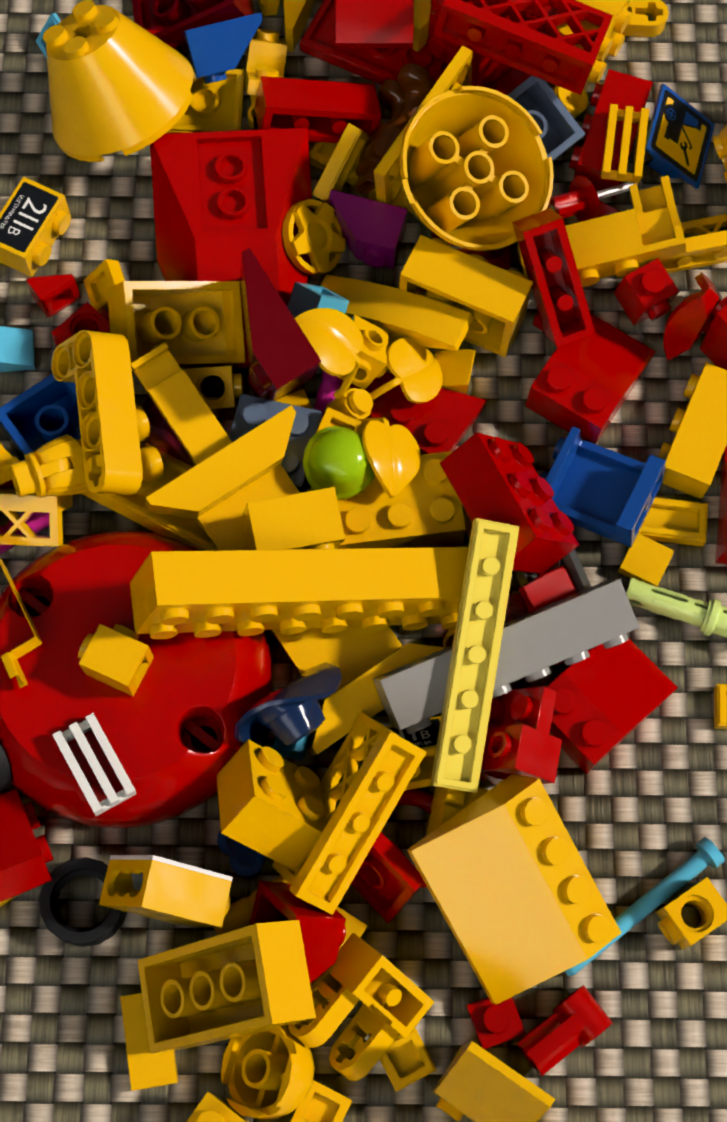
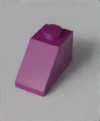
[329,189,407,269]

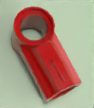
[516,985,613,1076]

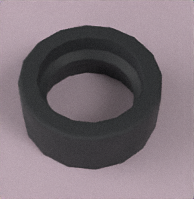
[39,857,127,947]

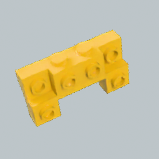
[518,175,686,287]

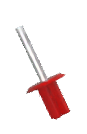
[547,175,642,222]

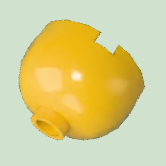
[221,1025,315,1119]

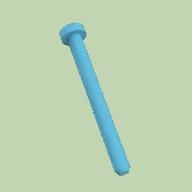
[564,837,725,976]

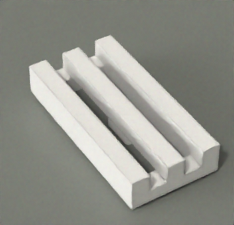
[52,713,137,816]

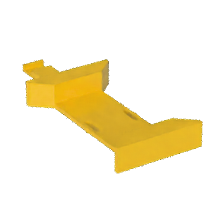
[131,342,444,755]

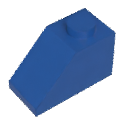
[182,12,263,84]

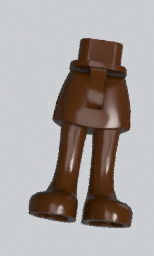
[354,63,436,194]

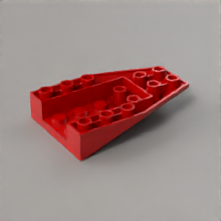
[150,127,313,368]

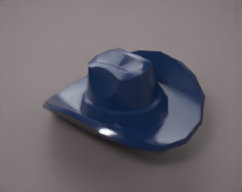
[234,662,342,745]

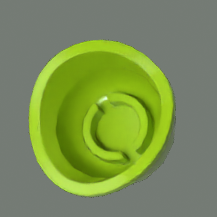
[303,426,375,500]

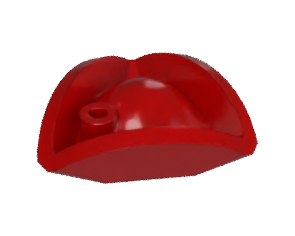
[663,272,722,361]

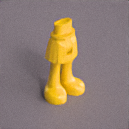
[9,405,164,498]

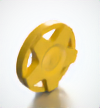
[282,199,345,275]

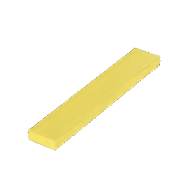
[430,518,520,793]

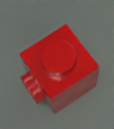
[614,258,679,326]

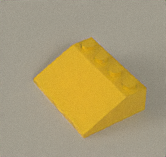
[407,774,621,1005]

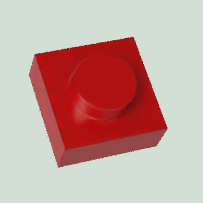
[466,997,526,1049]

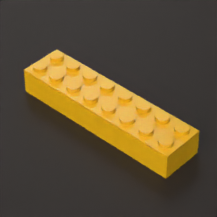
[130,547,469,639]

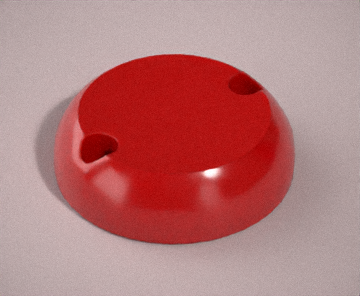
[0,531,272,829]

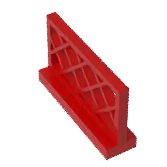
[433,0,613,95]

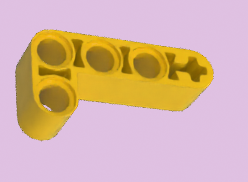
[51,330,143,495]

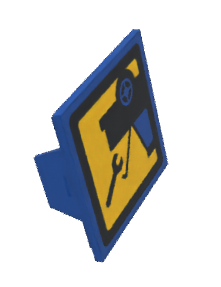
[645,83,715,189]

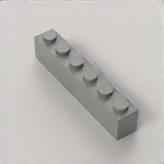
[373,579,640,734]

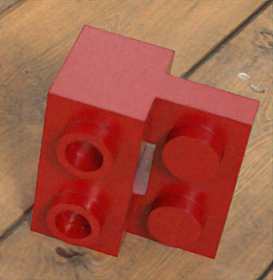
[480,686,562,785]

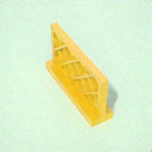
[367,45,473,212]
[272,712,427,915]

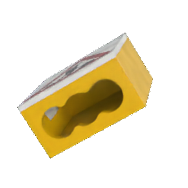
[99,855,233,928]

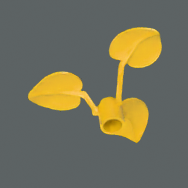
[295,308,443,499]

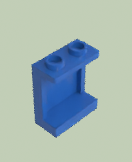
[540,426,666,547]

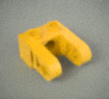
[288,933,434,1081]

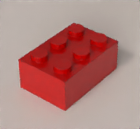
[440,432,579,574]

